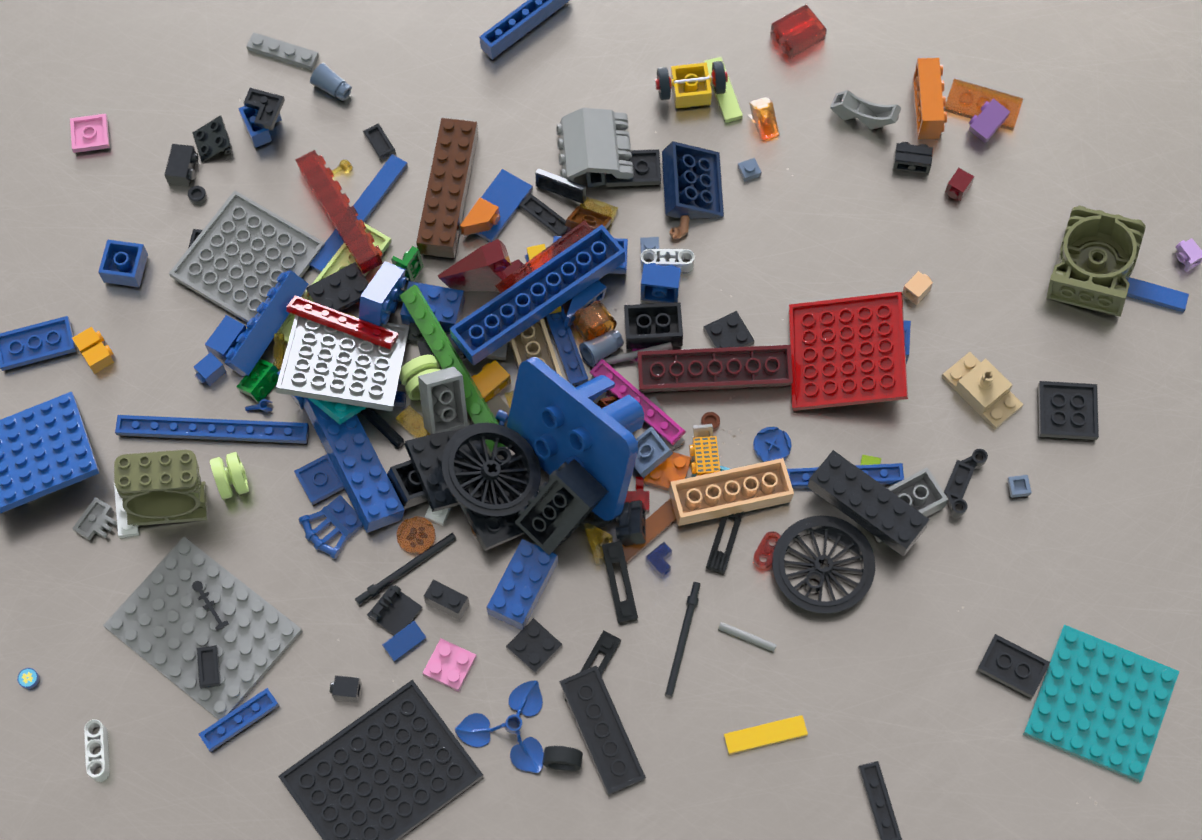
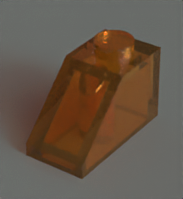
[749,97,780,141]

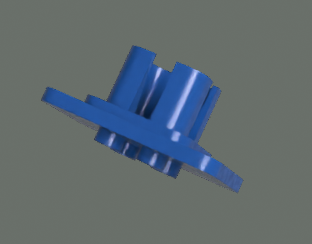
[507,357,644,521]

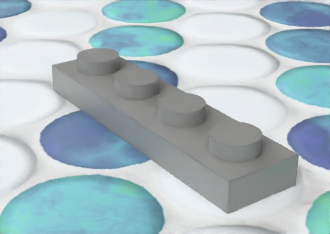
[246,32,319,70]

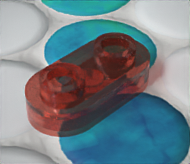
[753,531,781,569]

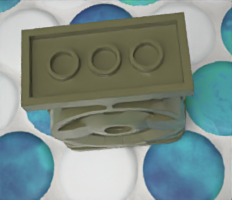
[1047,206,1146,317]
[114,450,207,526]

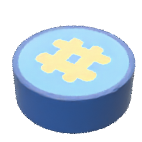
[17,668,39,689]

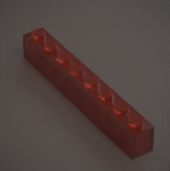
[296,150,383,274]

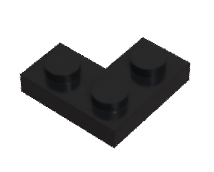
[243,88,285,130]

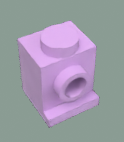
[1175,238,1202,272]

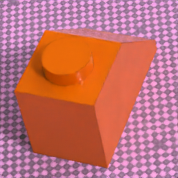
[460,198,500,236]

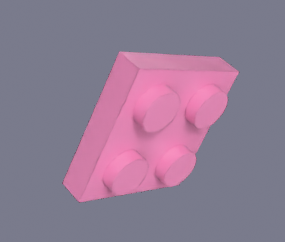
[70,113,110,153]
[422,638,477,692]

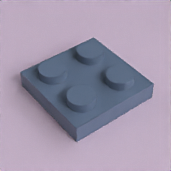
[634,426,673,478]

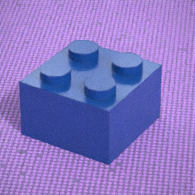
[98,239,148,287]
[641,263,681,303]

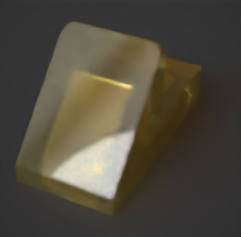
[584,523,613,566]

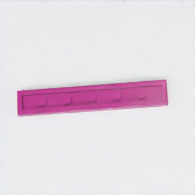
[589,359,686,446]

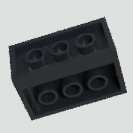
[515,459,609,555]

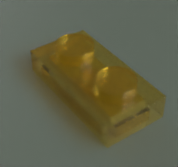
[580,196,618,226]

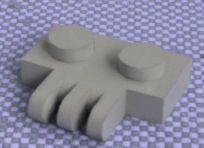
[72,497,117,541]

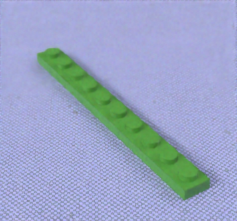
[399,285,507,453]

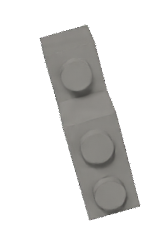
[830,90,902,130]

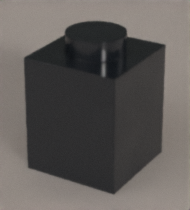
[330,675,362,703]

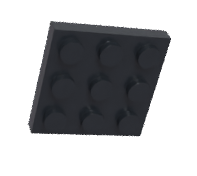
[1038,381,1099,440]

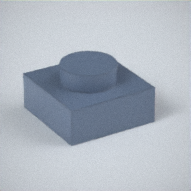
[738,158,762,182]
[640,237,659,253]
[1007,475,1032,498]

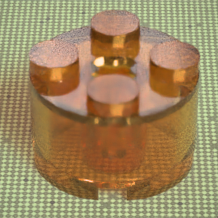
[573,300,617,342]

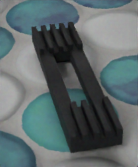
[706,511,744,574]
[601,541,638,623]
[565,630,621,702]

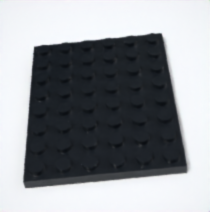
[278,679,484,840]

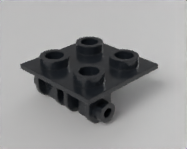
[192,115,232,163]
[367,585,422,635]

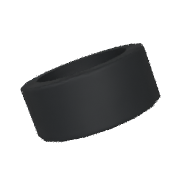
[542,746,583,771]

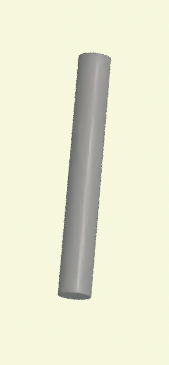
[718,622,777,652]

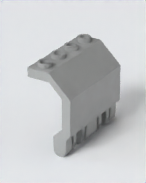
[556,108,634,181]

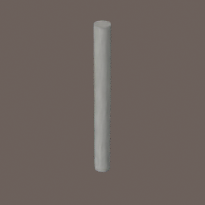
[603,342,673,365]

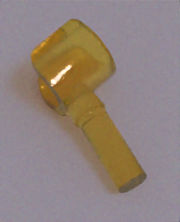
[327,159,353,177]

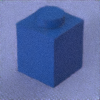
[194,352,226,387]

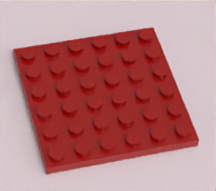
[789,291,908,411]

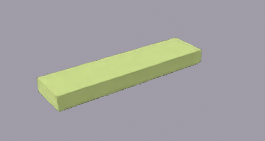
[704,57,743,123]

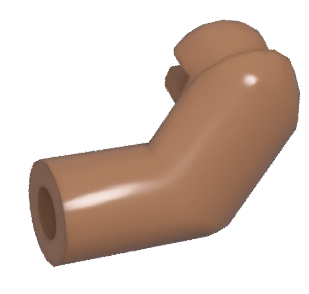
[670,216,690,239]

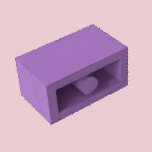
[969,98,1010,144]

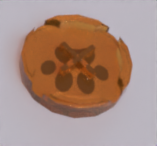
[396,516,436,555]

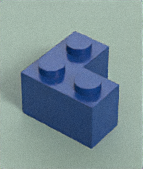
[238,106,282,148]

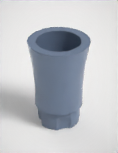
[310,63,352,101]
[579,330,624,367]

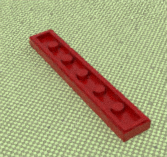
[286,295,399,350]

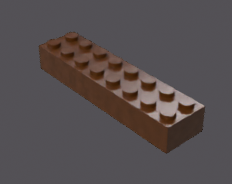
[416,118,478,258]

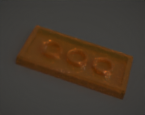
[944,78,1023,131]

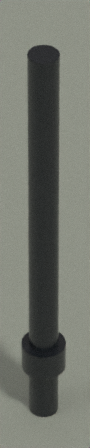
[355,533,457,605]
[665,582,701,697]

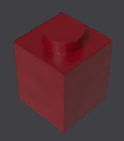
[945,168,975,201]

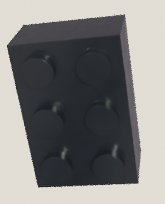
[624,302,683,349]

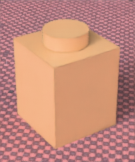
[902,271,933,305]

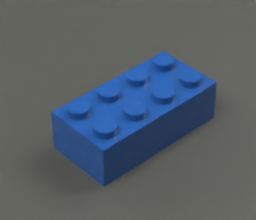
[486,539,558,630]

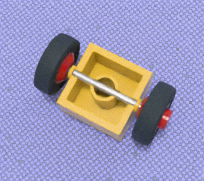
[655,61,728,108]

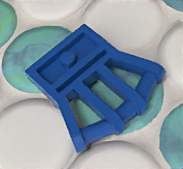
[298,495,363,559]

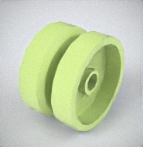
[399,355,440,400]
[210,452,249,500]

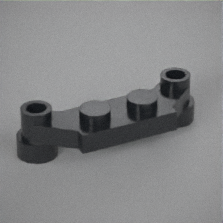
[944,449,988,518]

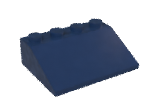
[662,141,724,219]

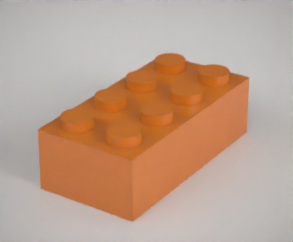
[913,58,947,140]

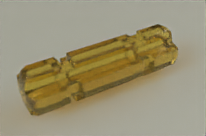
[273,333,284,370]

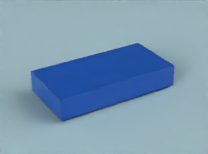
[382,621,426,661]

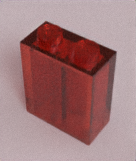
[770,4,827,59]

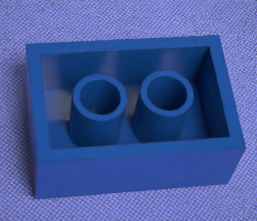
[359,262,407,327]
[400,281,465,332]

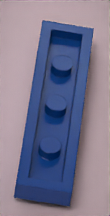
[199,688,279,752]

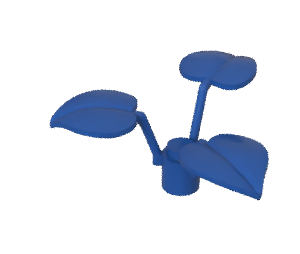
[455,680,544,773]

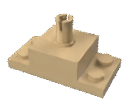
[942,352,1024,430]

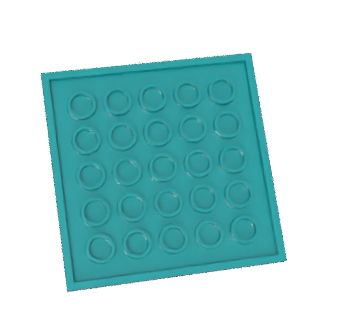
[1023,624,1180,783]

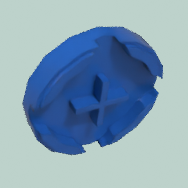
[753,427,792,462]

